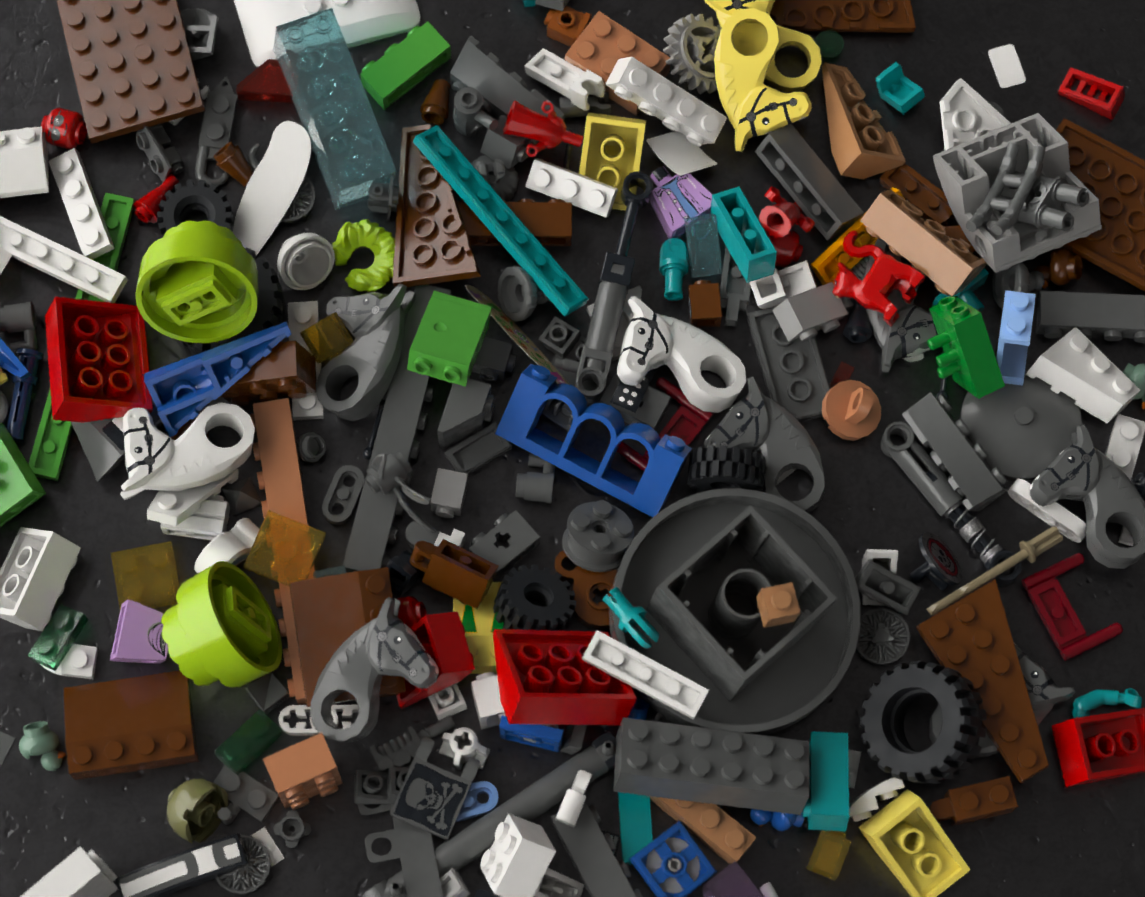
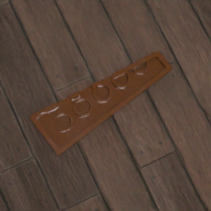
[770,0,916,33]

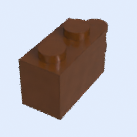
[409,539,499,609]
[928,776,1018,826]

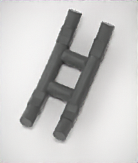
[966,143,1046,236]

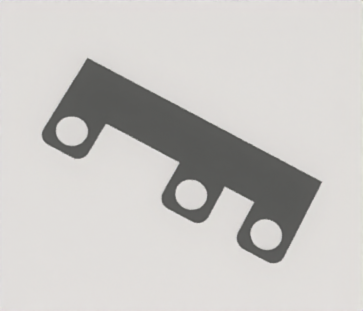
[358,803,443,897]

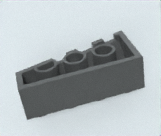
[450,35,565,151]
[902,392,1008,512]

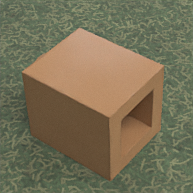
[756,582,800,628]

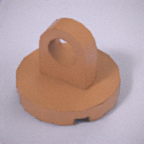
[822,380,881,441]

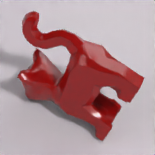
[832,230,925,327]

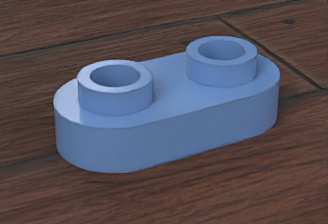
[455,781,499,823]

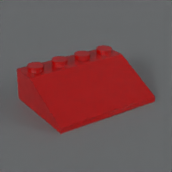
[45,296,153,423]
[493,629,637,725]

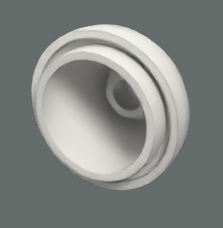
[277,233,335,290]

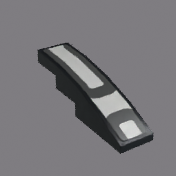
[115,833,249,897]

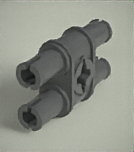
[998,171,1089,232]

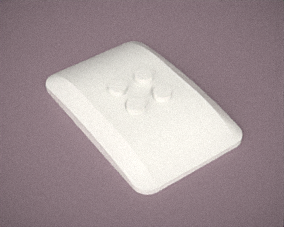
[234,0,420,71]

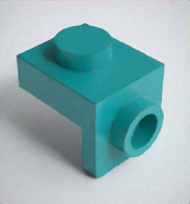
[875,62,925,114]

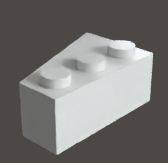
[1025,327,1140,423]

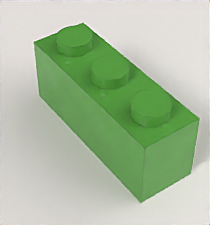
[360,21,451,110]

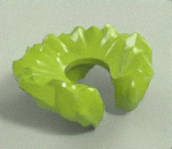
[332,219,395,292]

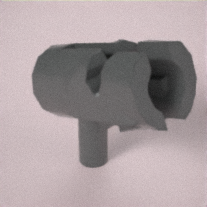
[453,87,498,137]

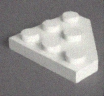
[940,78,1011,150]

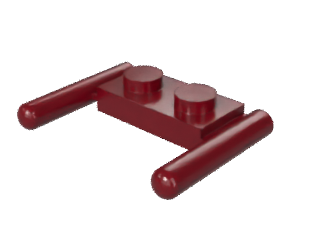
[609,377,714,471]
[1021,553,1123,661]

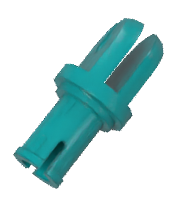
[659,238,689,301]
[603,587,659,648]

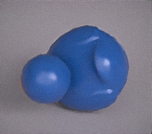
[750,809,804,831]

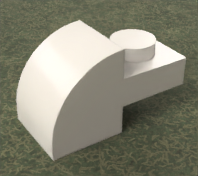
[749,260,817,309]

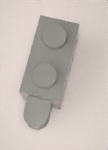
[772,282,854,342]

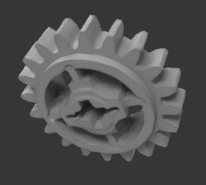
[663,13,721,94]

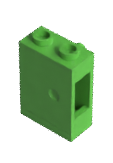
[407,291,492,387]
[0,423,46,527]

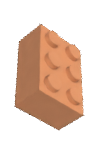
[565,11,670,116]
[263,733,343,810]

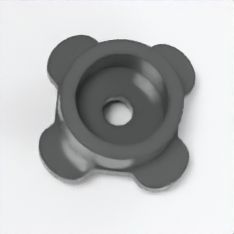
[273,810,311,848]

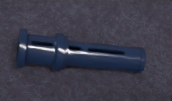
[7,348,44,442]

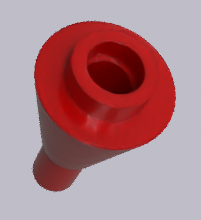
[133,174,179,223]

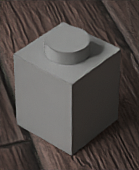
[430,468,468,518]

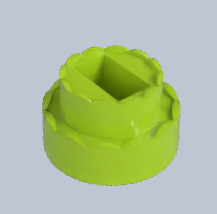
[135,221,258,343]
[161,561,282,687]

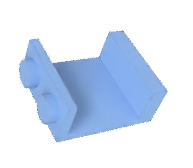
[996,290,1036,386]

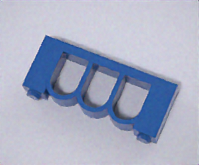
[495,364,692,517]

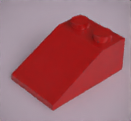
[396,611,475,708]
[1051,708,1145,787]

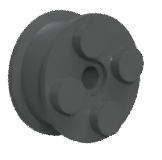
[562,500,634,572]

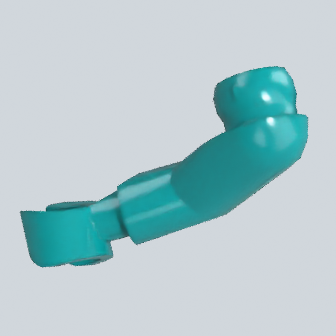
[1072,688,1142,718]

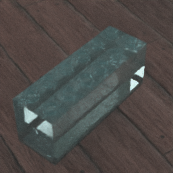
[273,8,397,210]

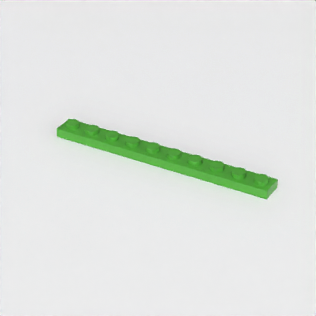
[29,192,135,481]

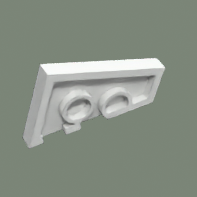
[147,469,238,526]

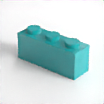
[710,186,777,283]
[802,731,849,831]

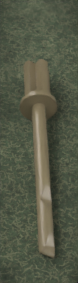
[927,526,1063,616]

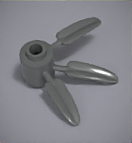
[365,451,437,533]

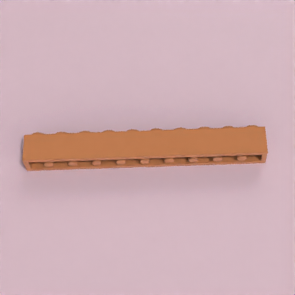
[249,398,317,705]

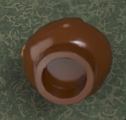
[1033,248,1083,289]

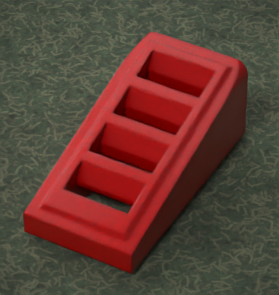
[1058,67,1125,120]

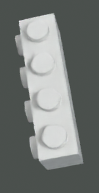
[605,57,727,146]

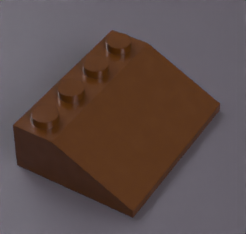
[289,567,406,707]
[63,670,199,780]

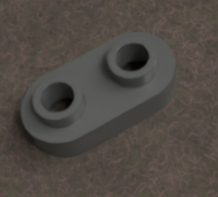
[322,465,365,525]

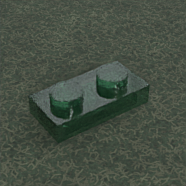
[27,604,89,671]
[215,709,282,775]

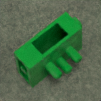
[927,296,1005,399]

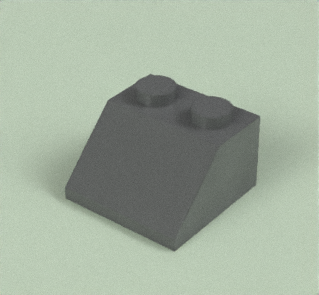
[437,378,495,449]

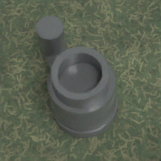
[0,301,38,355]
[516,454,556,504]

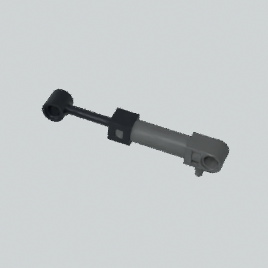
[554,171,653,404]

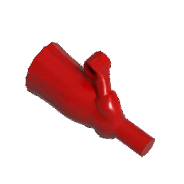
[503,100,583,157]
[759,186,815,238]

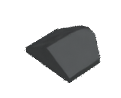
[181,8,219,61]

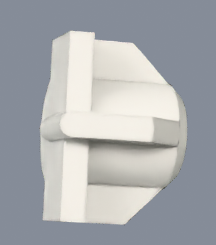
[439,727,490,770]

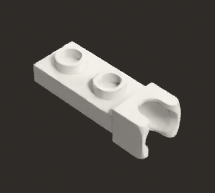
[524,48,605,111]

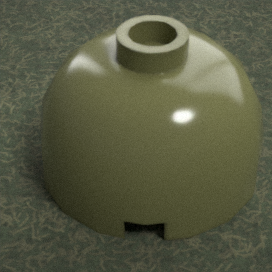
[167,778,228,843]

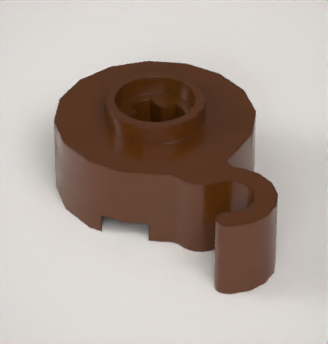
[554,550,617,630]

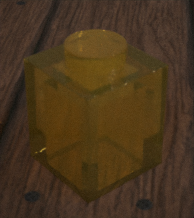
[300,312,353,364]
[806,830,852,881]

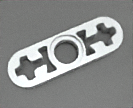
[1007,478,1086,543]
[279,705,359,736]

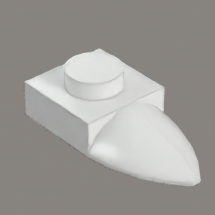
[34,643,98,679]

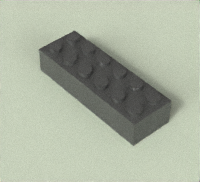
[614,718,809,815]

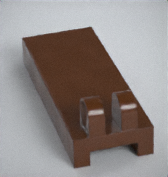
[879,163,955,226]

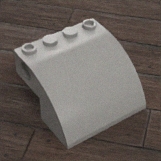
[933,113,1102,273]

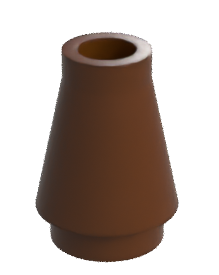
[420,79,451,125]
[214,142,254,187]

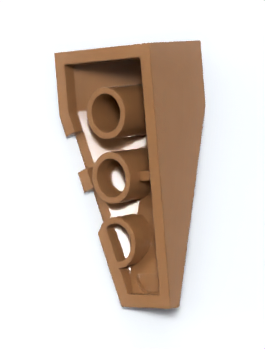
[822,63,906,179]

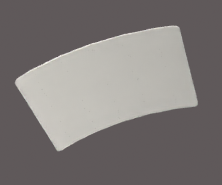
[647,131,718,176]

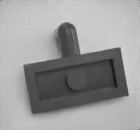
[213,762,280,825]

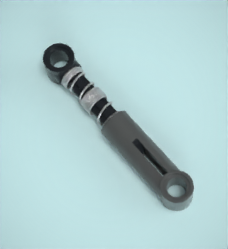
[880,422,1022,587]

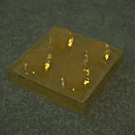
[244,510,326,587]
[111,541,180,610]

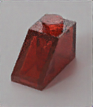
[236,57,300,104]

